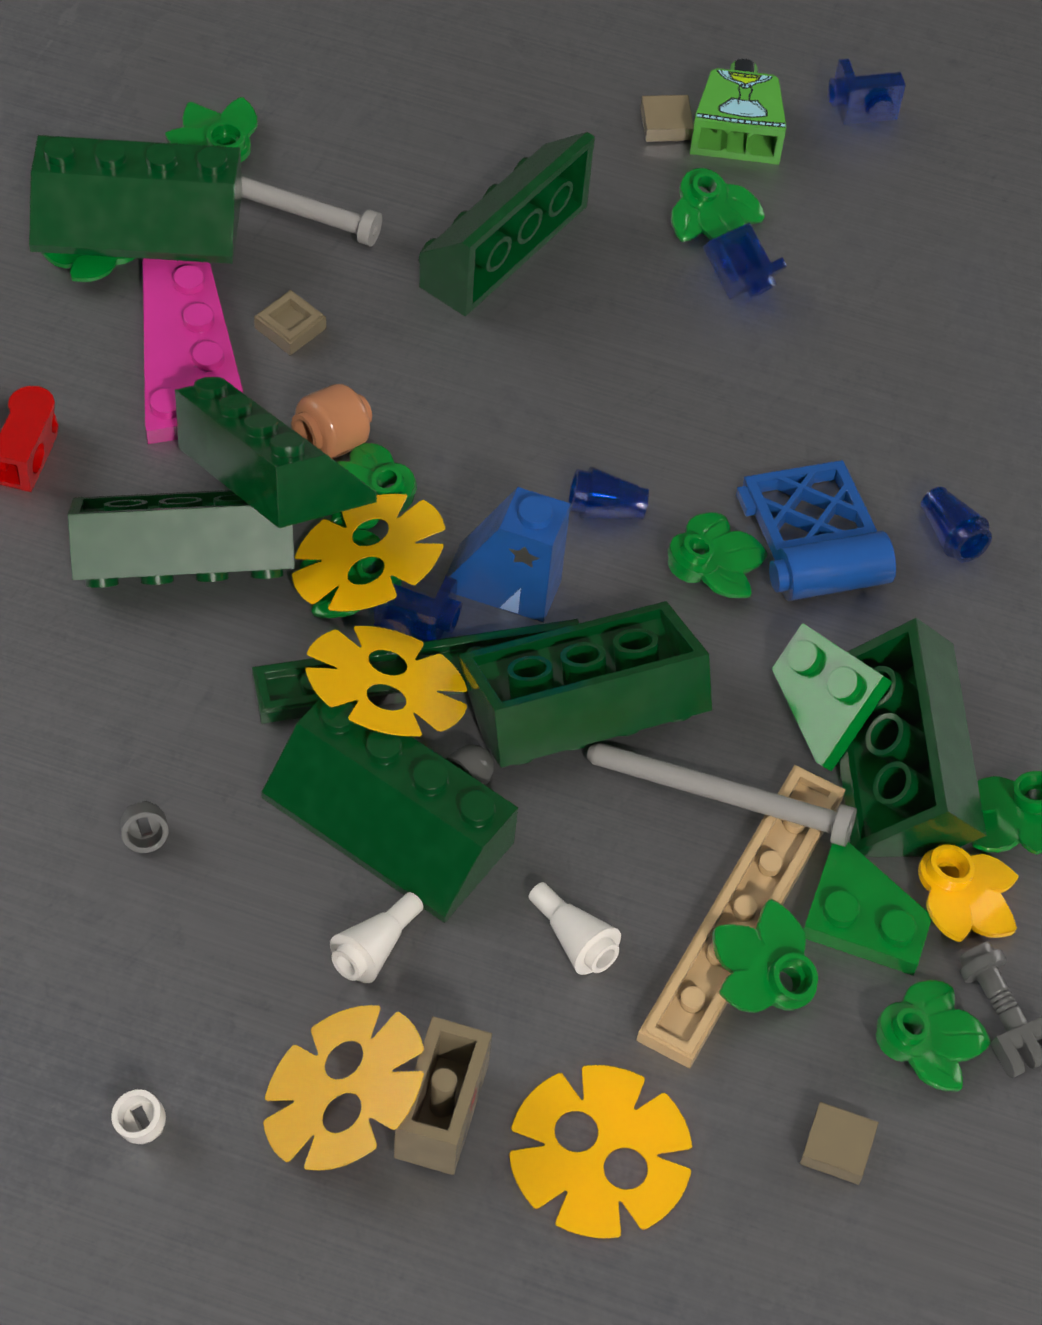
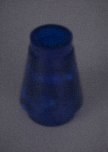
[568,466,649,520]
[921,487,992,562]

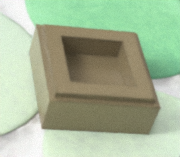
[640,95,694,142]
[254,290,326,356]
[800,1102,879,1185]

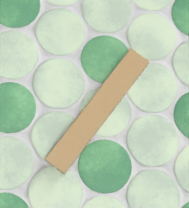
[637,765,845,1069]

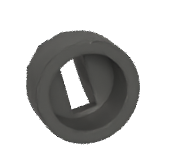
[446,744,494,785]
[120,801,169,853]

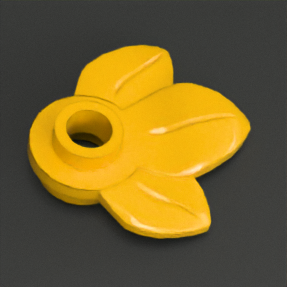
[918,844,1019,942]

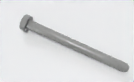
[242,177,382,247]
[587,743,857,847]

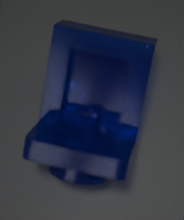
[828,59,906,125]
[703,222,787,299]
[374,576,463,642]

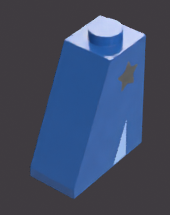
[442,487,571,623]

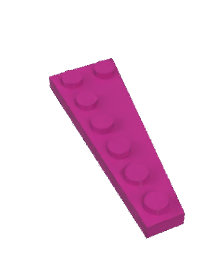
[143,259,244,444]

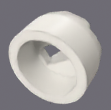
[111,1089,166,1145]

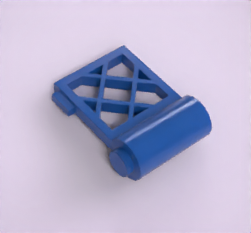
[736,460,896,601]

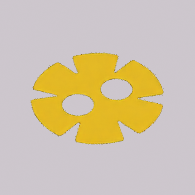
[292,494,445,612]
[305,626,467,736]
[263,1005,424,1171]
[509,1065,692,1238]

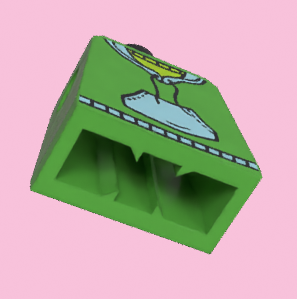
[690,59,786,165]

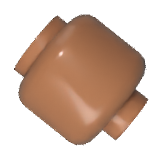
[291,384,372,459]

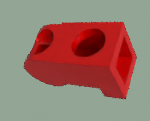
[0,385,59,492]

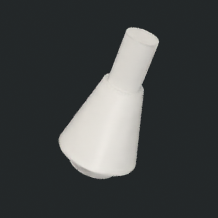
[528,882,621,975]
[330,892,423,983]

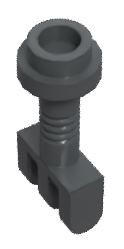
[959,942,1042,1078]

